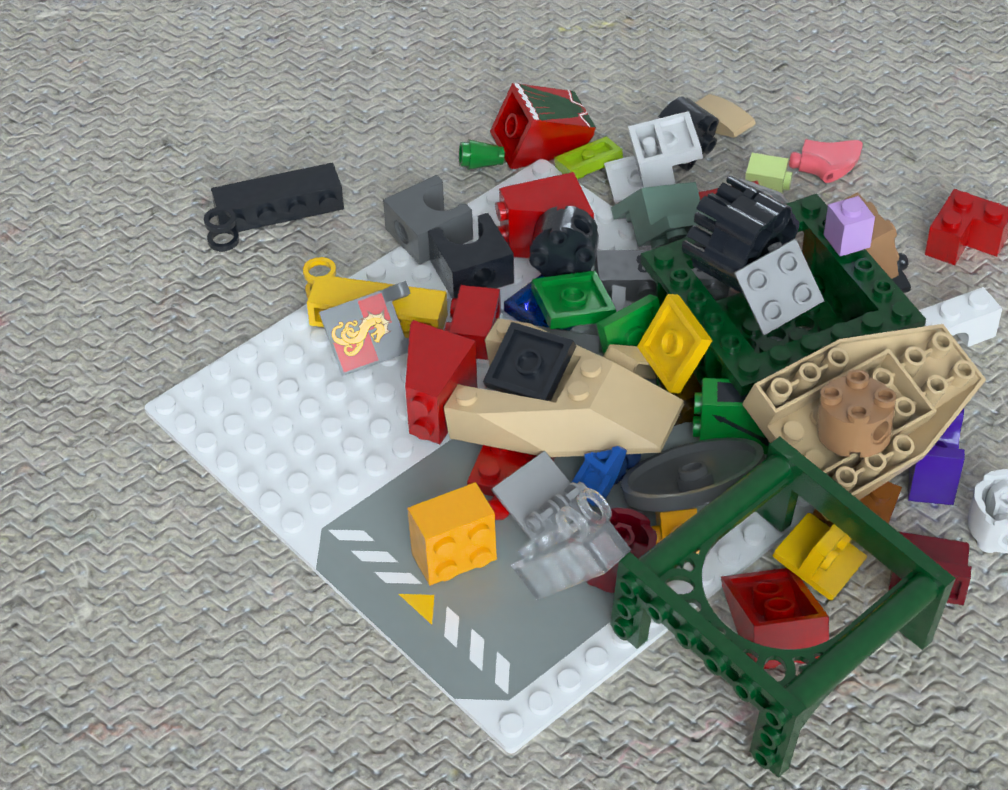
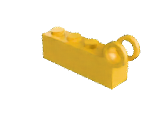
[303,257,448,338]

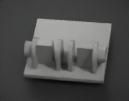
[734,238,824,335]
[491,451,589,547]

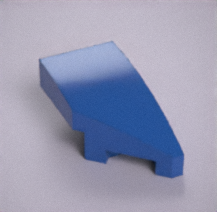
[571,446,627,508]

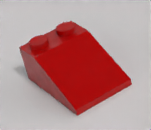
[721,568,829,669]

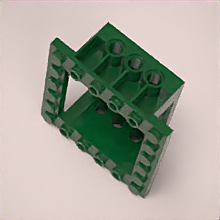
[641,193,926,396]

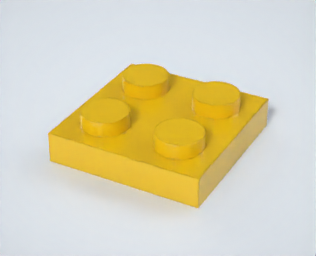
[637,294,713,393]

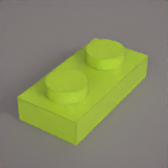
[554,137,623,179]

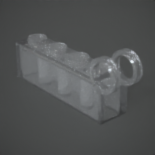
[511,488,631,600]

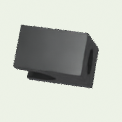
[383,175,473,265]

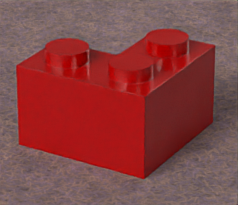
[925,189,1008,266]

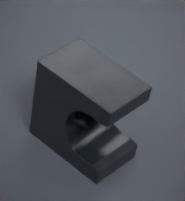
[428,213,514,298]

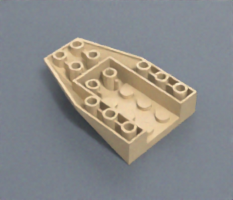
[743,324,986,521]

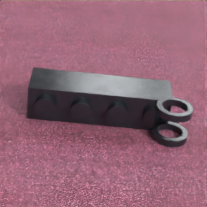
[204,162,344,252]

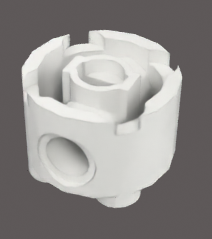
[968,469,1008,553]

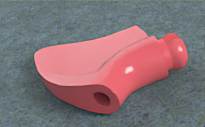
[789,139,863,183]

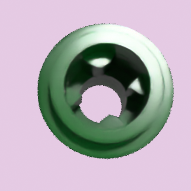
[459,139,504,170]

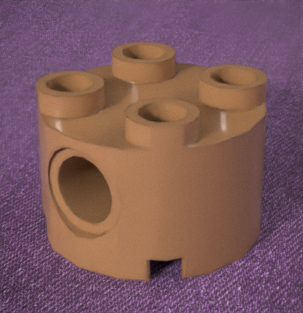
[817,370,897,458]

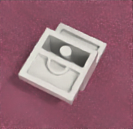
[604,111,703,204]

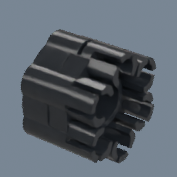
[682,176,799,295]

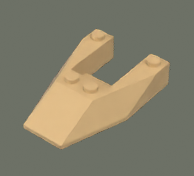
[444,318,684,457]

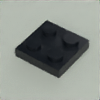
[483,322,577,401]

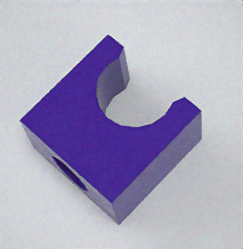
[908,408,965,505]

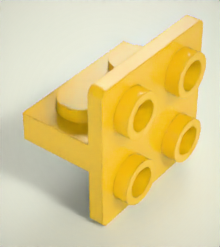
[772,513,867,601]

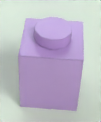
[824,196,875,256]

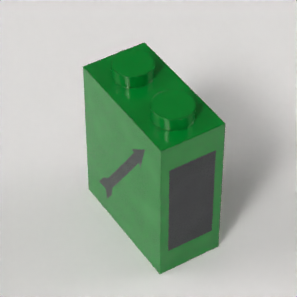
[693,378,770,454]

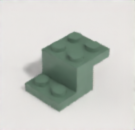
[611,182,716,249]

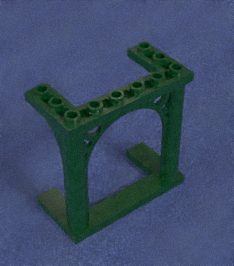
[610,436,956,778]

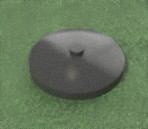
[621,438,765,512]

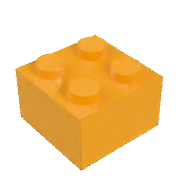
[407,482,497,586]

